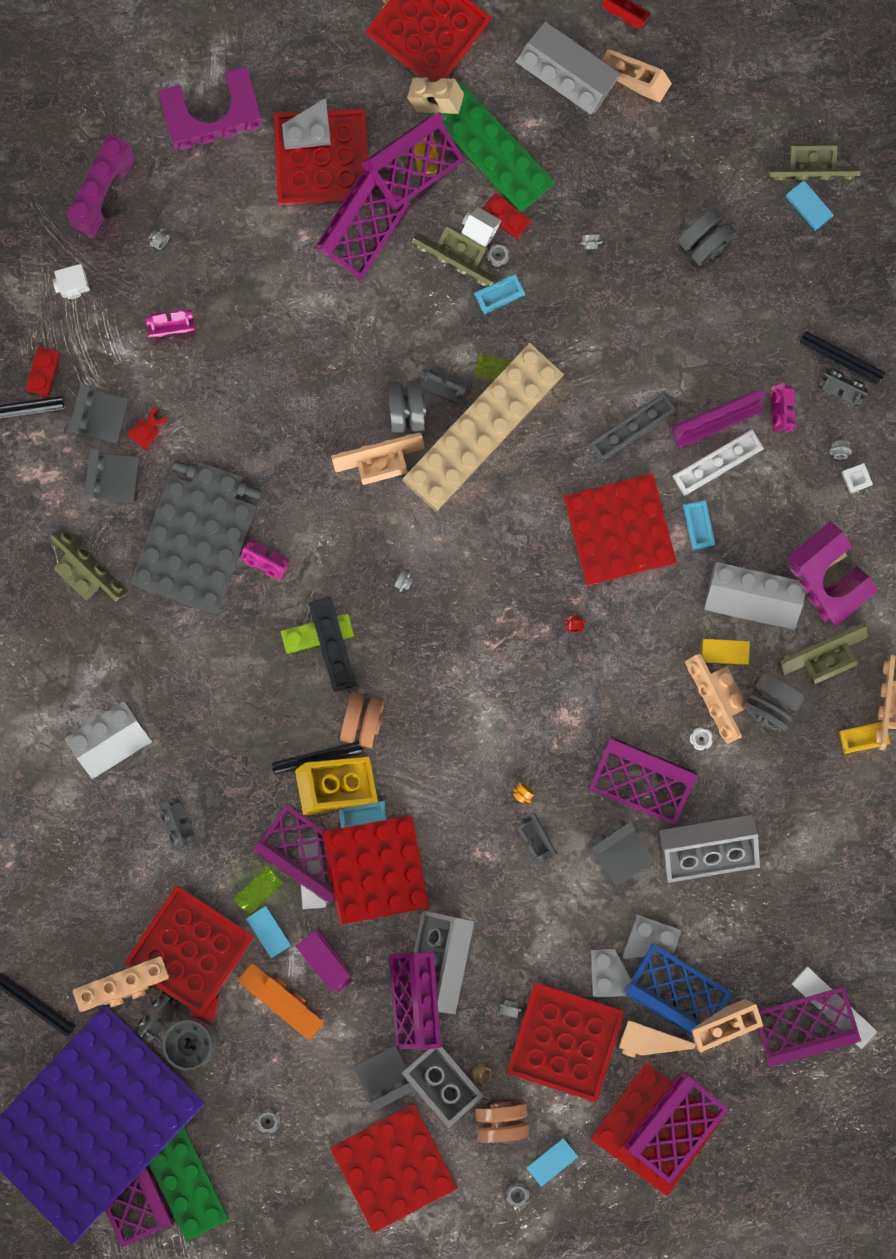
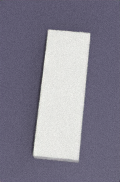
[297,837,327,909]

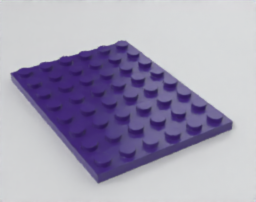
[0,1005,206,1244]

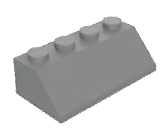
[516,21,621,114]
[704,562,806,630]
[660,815,760,883]
[406,910,474,1014]

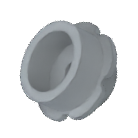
[148,228,170,250]
[580,234,603,249]
[487,244,509,267]
[829,440,852,460]
[394,570,413,592]
[499,1000,522,1018]
[256,1109,280,1133]
[506,1183,530,1207]

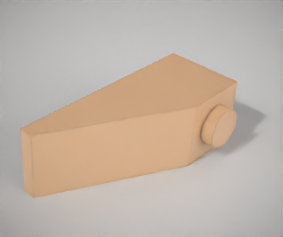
[601,49,672,102]
[691,999,763,1053]
[618,1019,696,1058]

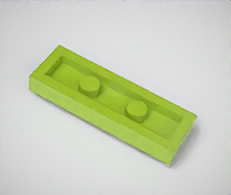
[281,614,354,654]

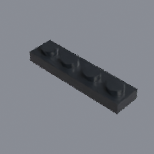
[308,596,356,692]

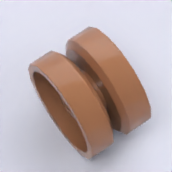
[340,691,385,748]
[475,1102,530,1143]

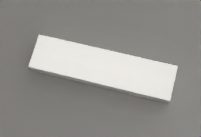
[672,429,764,496]
[791,967,877,1049]

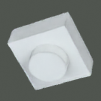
[841,463,873,494]

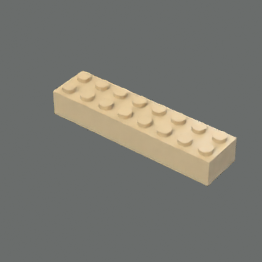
[402,343,564,512]

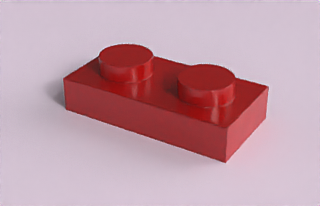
[601,0,651,29]
[482,192,531,240]
[25,346,61,398]

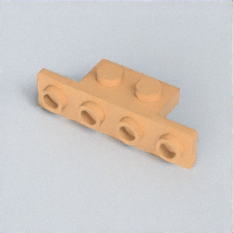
[331,432,425,485]
[685,654,746,744]
[876,655,896,750]
[73,957,169,1012]

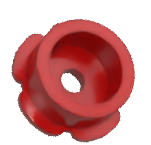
[563,615,586,632]

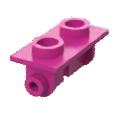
[145,308,195,337]
[770,383,796,432]
[240,541,290,580]

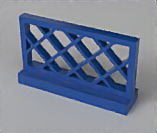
[622,944,732,1036]

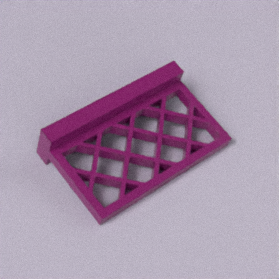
[361,112,465,210]
[314,171,410,280]
[669,390,766,449]
[589,736,698,825]
[253,804,334,905]
[389,952,441,1050]
[758,986,862,1067]
[624,1072,729,1184]
[106,1165,176,1248]

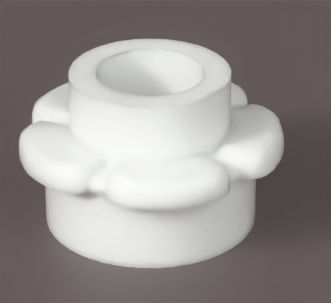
[690,727,713,750]

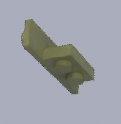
[767,144,861,180]
[411,225,498,286]
[50,528,128,601]
[780,623,868,684]

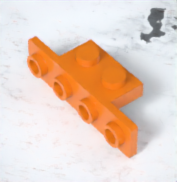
[238,963,324,1040]

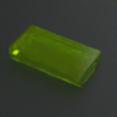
[473,354,512,381]

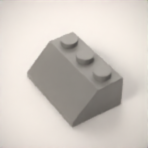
[65,701,152,779]
[402,1046,484,1128]

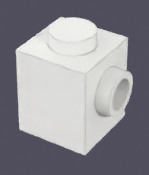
[461,207,501,247]
[52,264,90,299]

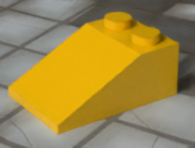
[295,757,378,816]

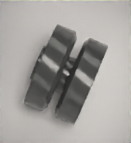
[678,207,737,266]
[388,380,426,433]

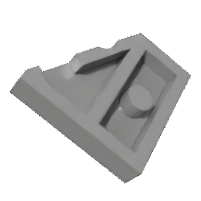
[282,99,331,149]
[622,915,682,959]
[591,949,631,997]

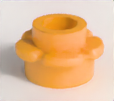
[513,782,535,803]

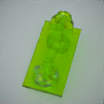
[233,866,283,916]

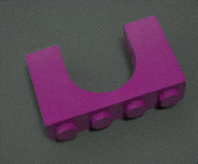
[158,66,263,150]
[66,133,136,238]
[787,521,878,627]
[295,929,353,992]

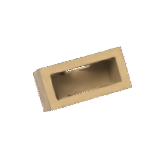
[407,77,464,114]

